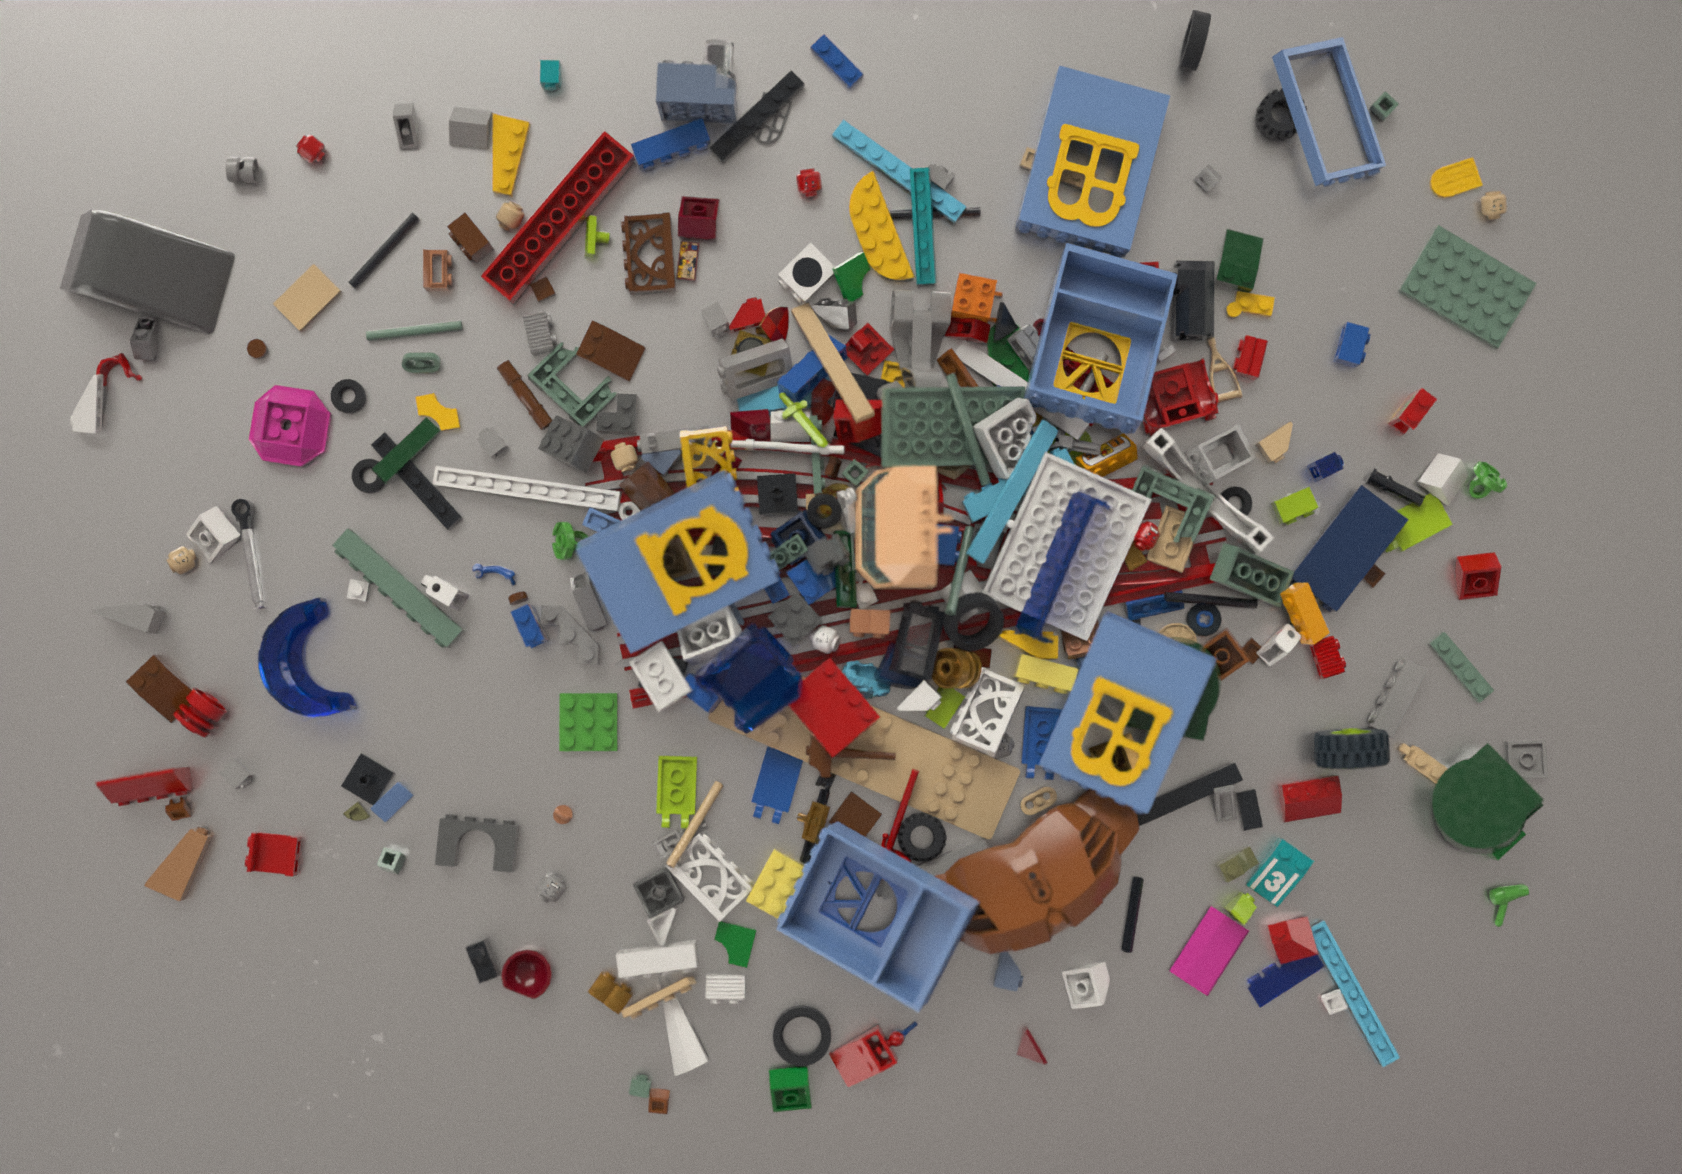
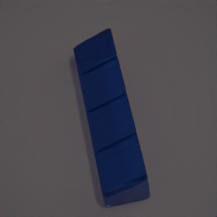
[1016,492,1112,644]

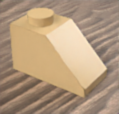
[1256,421,1293,463]

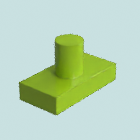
[584,215,609,257]

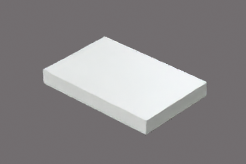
[629,641,692,712]

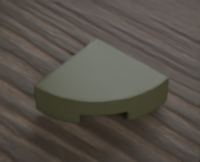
[343,802,371,821]

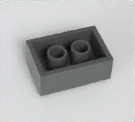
[538,415,604,473]

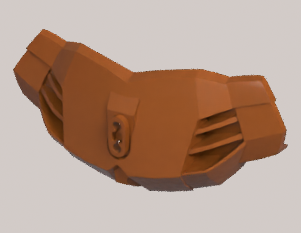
[935,788,1140,954]

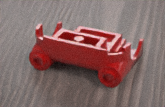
[1142,358,1219,437]

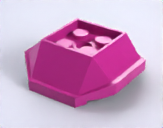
[249,385,332,467]

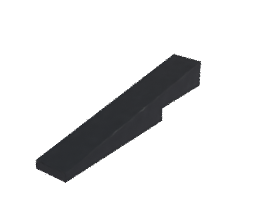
[1136,762,1243,826]

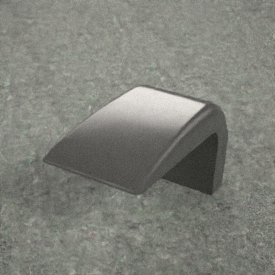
[60,209,234,334]

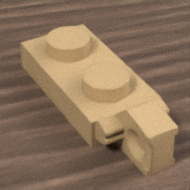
[1397,743,1448,784]

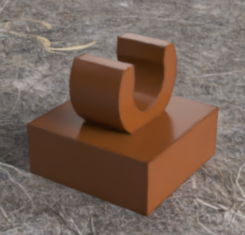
[165,796,191,821]

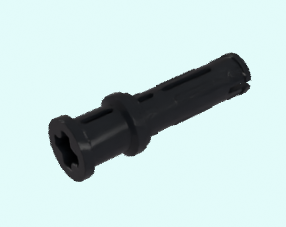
[1366,468,1425,507]

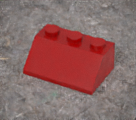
[1277,775,1342,822]

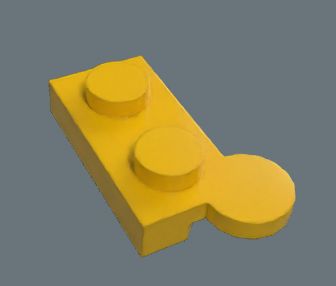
[1226,291,1275,317]

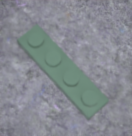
[809,415,825,494]
[1428,632,1494,703]

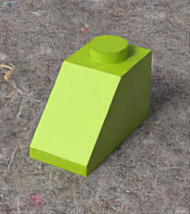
[1224,892,1257,925]

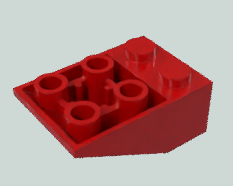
[833,399,882,442]

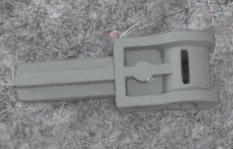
[1048,432,1101,455]
[652,820,708,860]

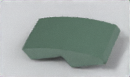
[770,534,808,570]

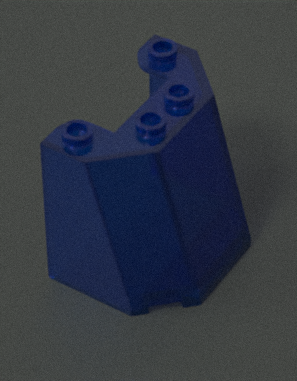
[695,623,803,735]

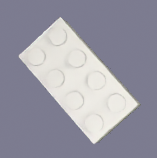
[616,940,699,980]

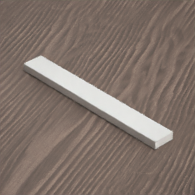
[955,340,1089,440]

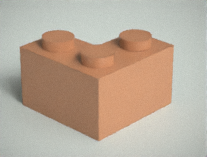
[849,609,890,639]

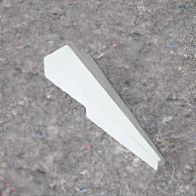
[659,973,708,1076]

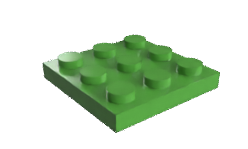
[559,693,618,751]

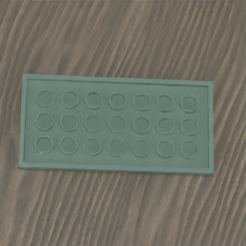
[882,386,1025,467]

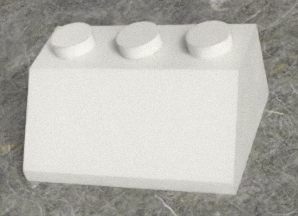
[677,605,745,666]

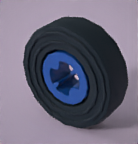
[1187,604,1222,637]

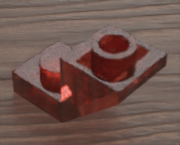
[811,378,836,426]

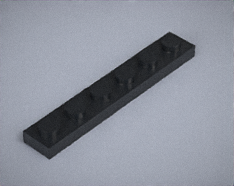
[709,70,805,163]
[371,432,463,530]

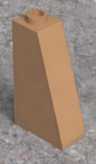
[144,827,213,901]

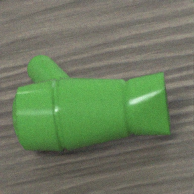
[1489,883,1529,927]

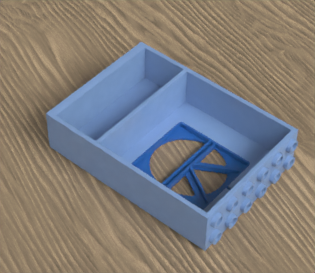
[777,821,980,1012]

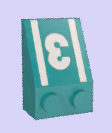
[1245,838,1314,907]

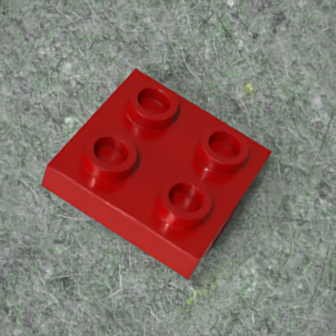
[845,323,894,376]

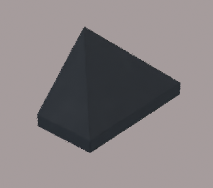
[993,302,1018,343]

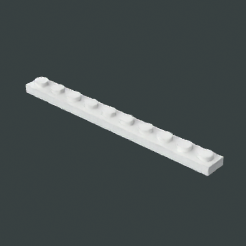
[433,466,622,511]

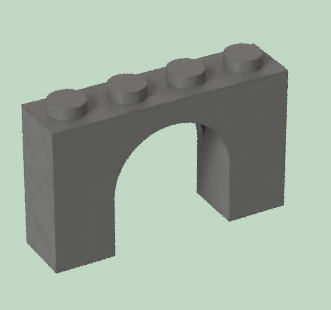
[435,814,519,872]

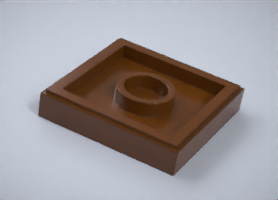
[829,791,882,837]

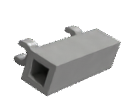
[637,425,712,454]

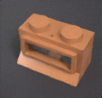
[423,249,453,291]

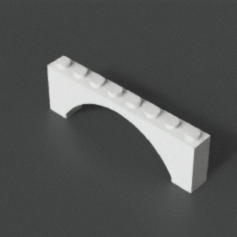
[1142,428,1274,554]

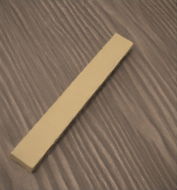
[791,303,874,423]

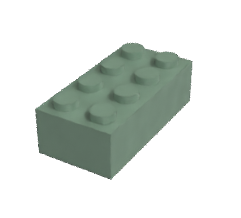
[1210,543,1294,607]

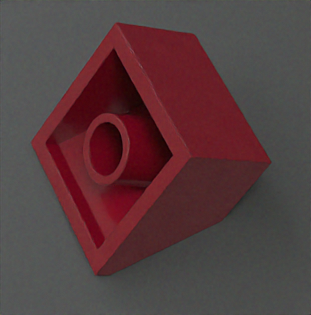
[678,196,720,240]

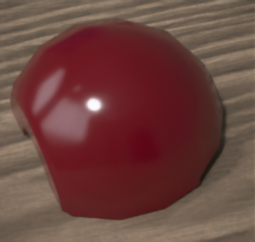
[501,949,552,999]

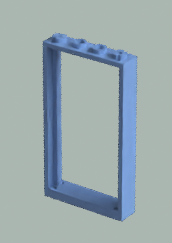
[1272,37,1386,187]

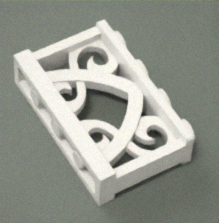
[950,667,1025,758]
[666,833,753,922]

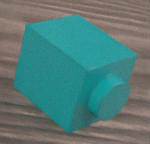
[540,60,562,90]

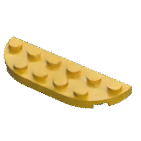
[849,171,915,280]

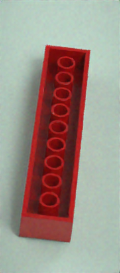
[481,131,636,304]

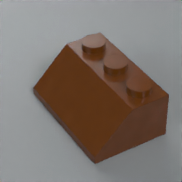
[619,461,675,511]

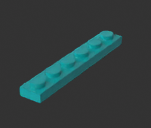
[910,167,937,284]

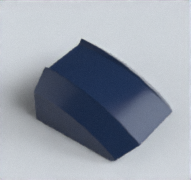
[770,510,826,566]
[874,642,924,689]

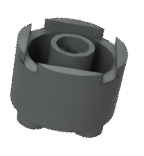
[804,534,850,576]

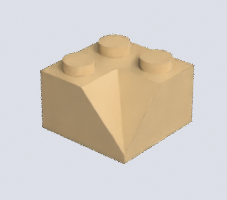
[662,533,693,579]

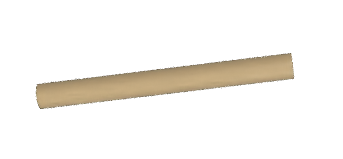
[666,781,723,868]

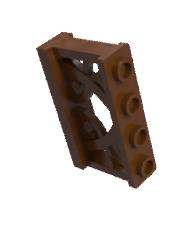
[621,212,676,294]

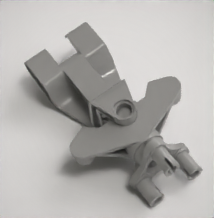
[877,290,961,400]

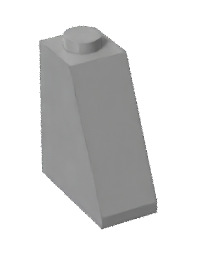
[570,572,607,631]

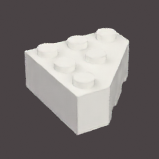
[973,398,1036,479]

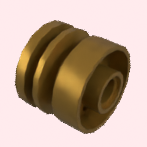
[932,648,982,688]

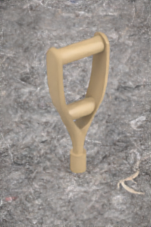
[1207,338,1242,405]

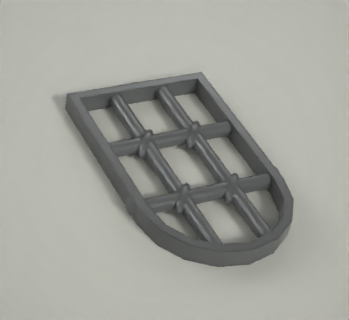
[753,92,792,144]

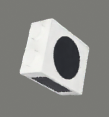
[778,243,835,304]

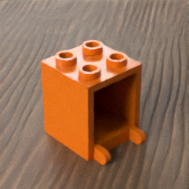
[951,273,1003,323]

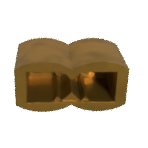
[588,971,633,1015]

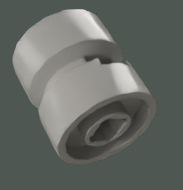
[226,157,259,183]

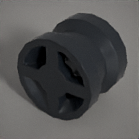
[815,773,836,791]

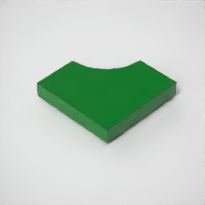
[832,252,870,302]
[714,921,756,968]

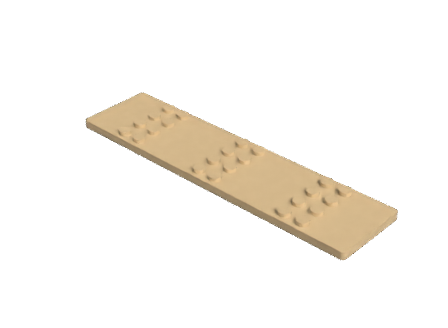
[708,649,1020,839]

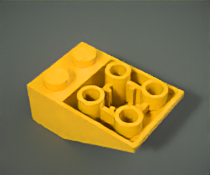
[997,630,1058,660]

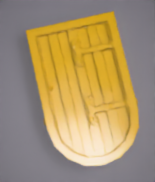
[1430,157,1483,198]

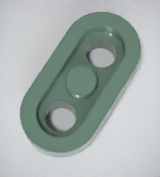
[401,352,441,373]

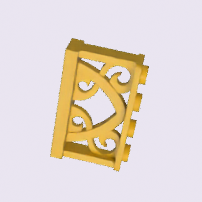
[680,426,739,491]

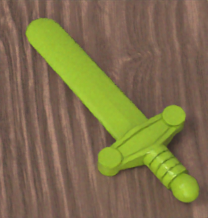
[779,392,828,448]

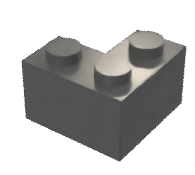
[596,393,639,435]

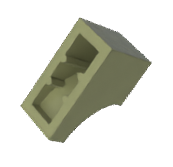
[1215,846,1259,883]

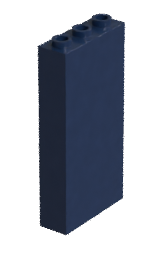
[1290,485,1408,612]

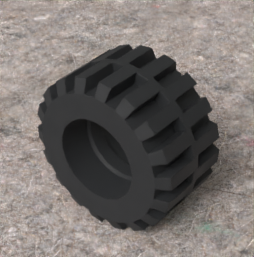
[1255,88,1307,141]
[898,813,947,862]

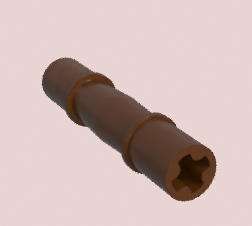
[497,360,553,431]

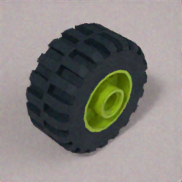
[1313,728,1390,769]

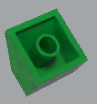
[769,1066,812,1112]

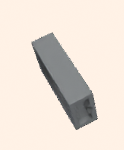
[717,339,793,401]
[1185,424,1257,486]

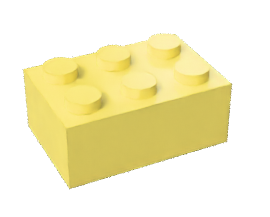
[1013,654,1078,694]
[746,848,804,919]

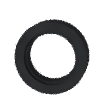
[1179,10,1211,71]
[943,592,1004,651]
[773,1005,831,1066]

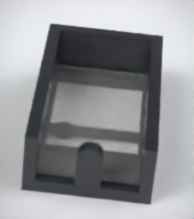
[888,600,946,680]

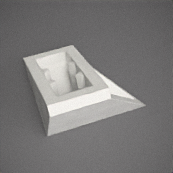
[647,907,678,946]

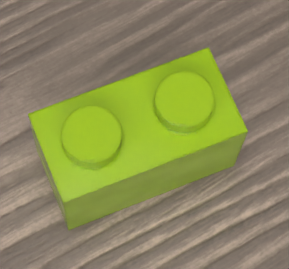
[1271,487,1319,525]
[925,687,965,729]

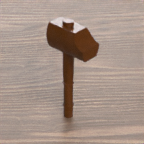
[806,735,896,777]

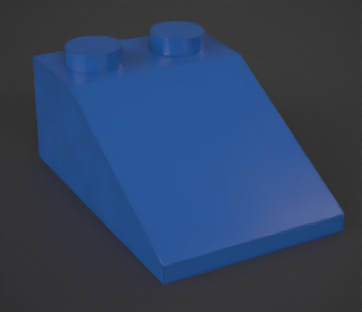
[787,559,857,606]

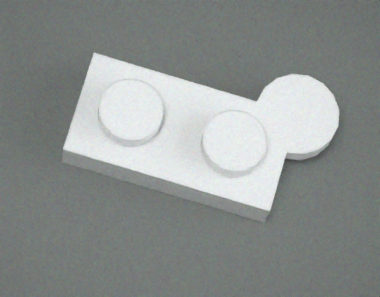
[837,487,856,533]

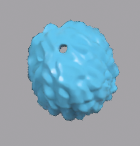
[842,660,891,699]

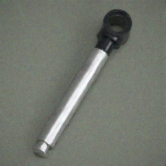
[231,499,265,609]

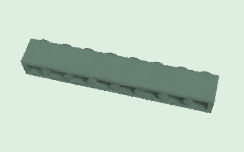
[332,528,465,648]

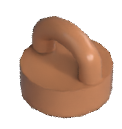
[553,805,573,824]

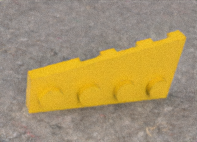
[492,113,530,197]

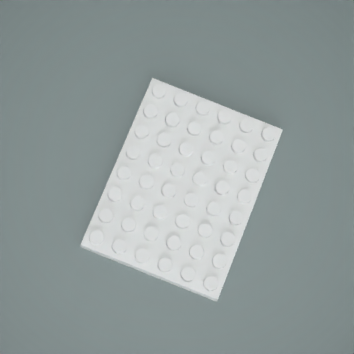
[982,452,1152,641]

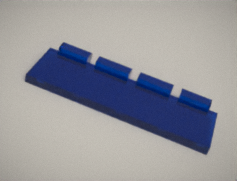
[1247,955,1325,1008]

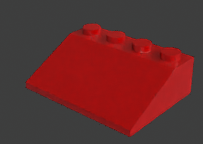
[782,658,880,758]
[95,767,193,807]

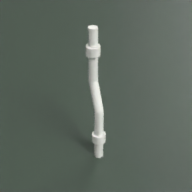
[731,439,845,455]

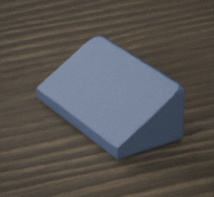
[370,782,414,822]

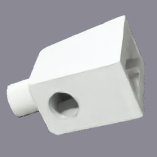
[421,575,469,611]
[1256,623,1301,667]

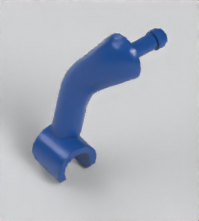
[472,563,516,585]

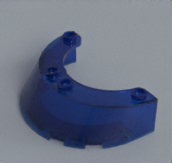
[258,597,357,717]

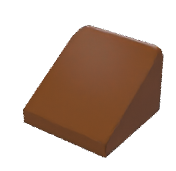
[648,1088,670,1114]

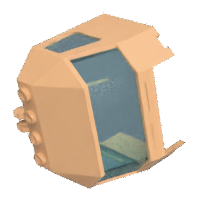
[855,466,953,589]

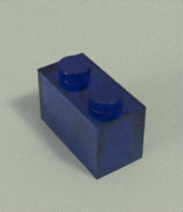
[1307,452,1344,482]

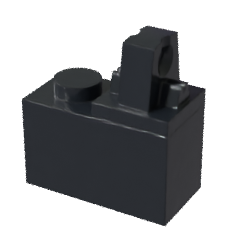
[465,938,501,984]

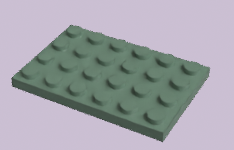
[1398,225,1537,349]

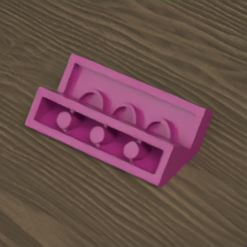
[1170,906,1249,996]

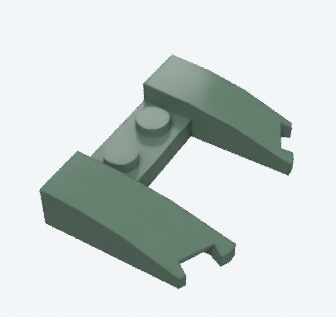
[528,342,616,428]
[1132,465,1215,542]

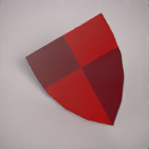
[755,307,789,342]

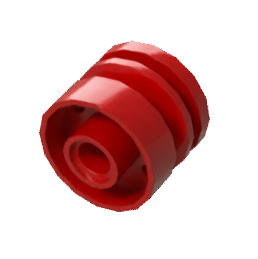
[173,687,227,738]

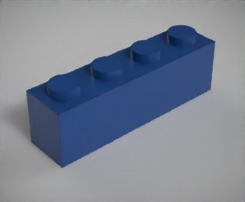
[631,118,711,170]
[777,335,847,403]

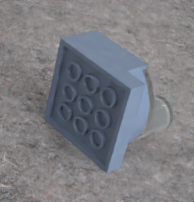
[656,39,738,124]

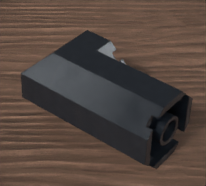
[1173,260,1215,341]

